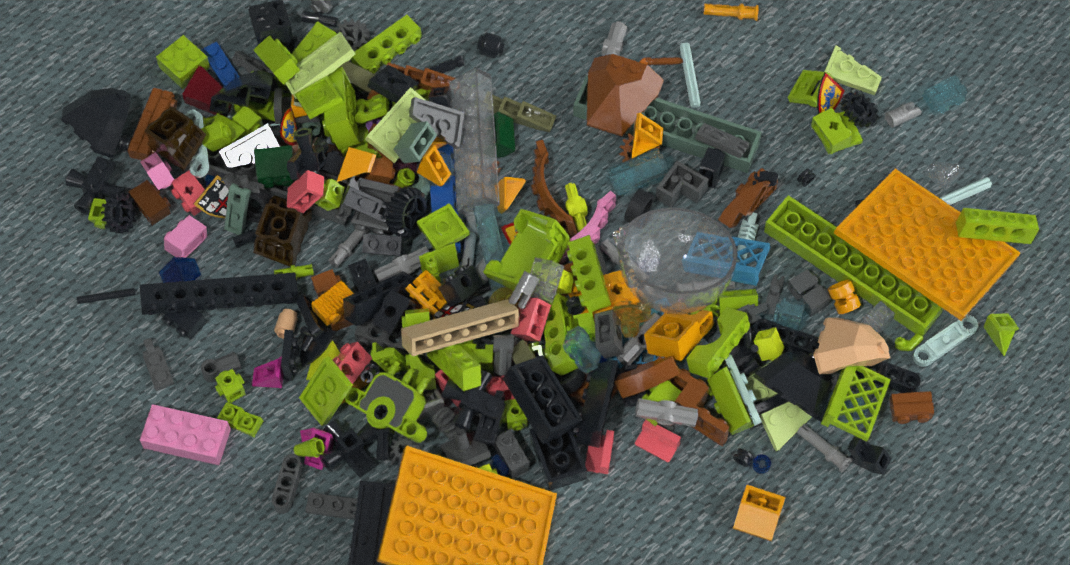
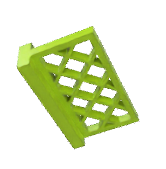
[821,366,891,442]

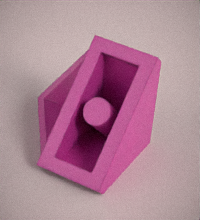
[252,356,284,388]
[300,428,334,470]

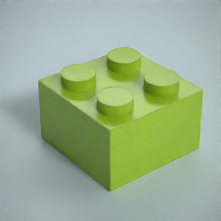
[156,35,210,89]

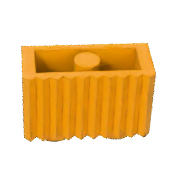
[311,280,354,326]

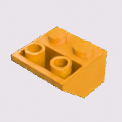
[733,485,785,542]

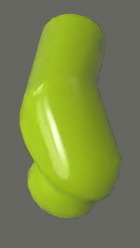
[895,333,924,351]

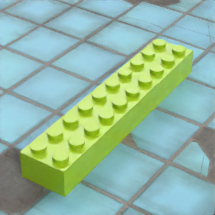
[764,195,944,337]

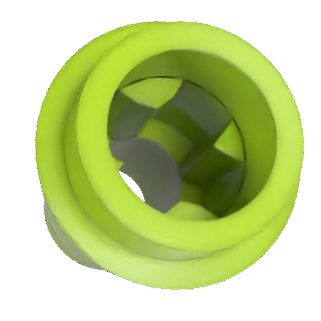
[392,168,415,188]
[294,437,325,457]

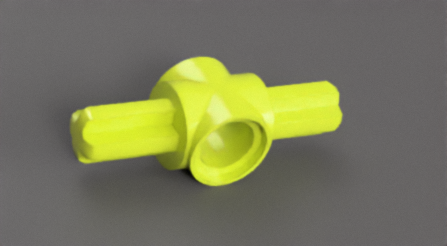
[565,183,588,233]

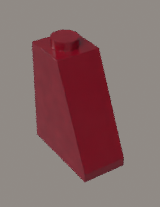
[182,66,232,116]

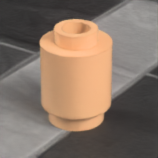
[274,309,298,339]

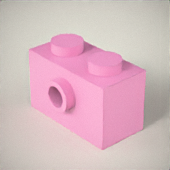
[140,152,174,190]
[164,215,207,261]

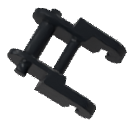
[752,171,778,187]

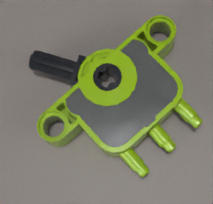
[345,361,429,461]

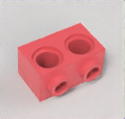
[332,342,372,384]

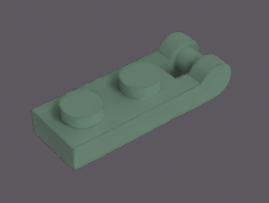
[224,183,251,235]

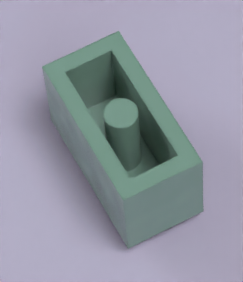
[393,121,437,163]

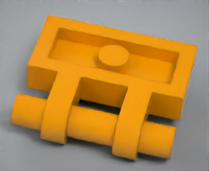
[405,270,447,316]

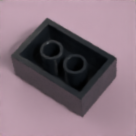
[529,429,587,491]

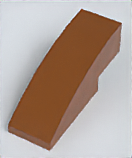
[718,181,770,228]
[614,356,680,398]

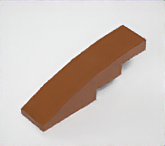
[386,62,460,97]

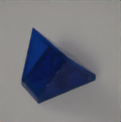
[159,257,201,283]

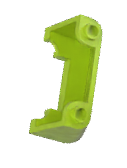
[483,209,570,298]

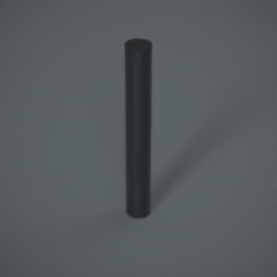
[77,288,136,304]

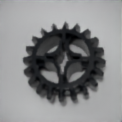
[385,186,428,238]

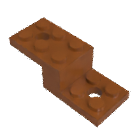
[657,356,729,447]

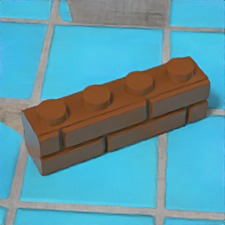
[127,88,177,160]

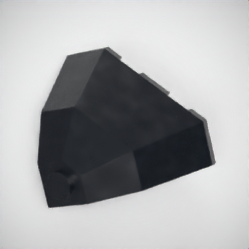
[209,70,274,115]
[61,88,131,158]
[753,350,831,422]

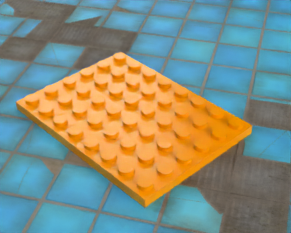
[834,169,1020,321]
[377,446,557,565]

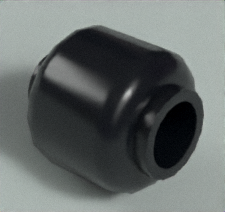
[477,32,505,58]

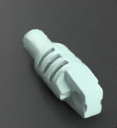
[735,212,759,261]

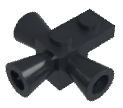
[287,128,328,180]
[66,156,125,215]
[441,370,505,431]
[320,419,378,478]

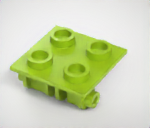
[419,243,459,282]

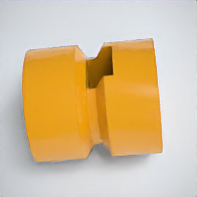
[827,279,861,314]

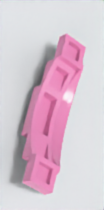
[557,191,616,265]

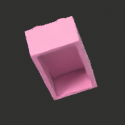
[140,404,231,465]

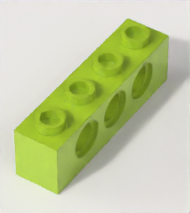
[351,15,421,74]
[956,208,1039,244]
[567,235,611,313]
[543,293,580,376]
[426,344,481,391]

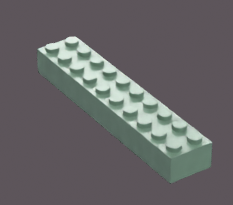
[573,75,762,173]

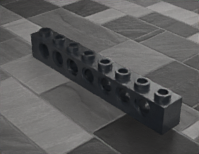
[140,272,298,315]

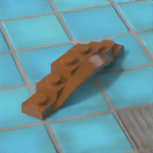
[531,140,577,238]

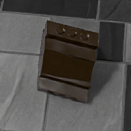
[145,106,206,171]
[253,195,313,267]

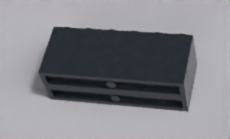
[348,481,395,565]

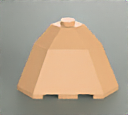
[813,317,890,374]

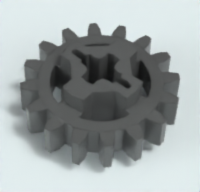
[333,18,371,52]

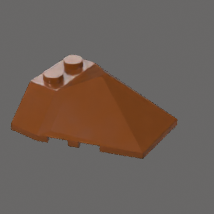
[587,54,664,137]

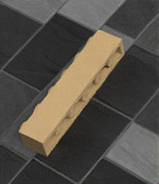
[401,299,519,356]

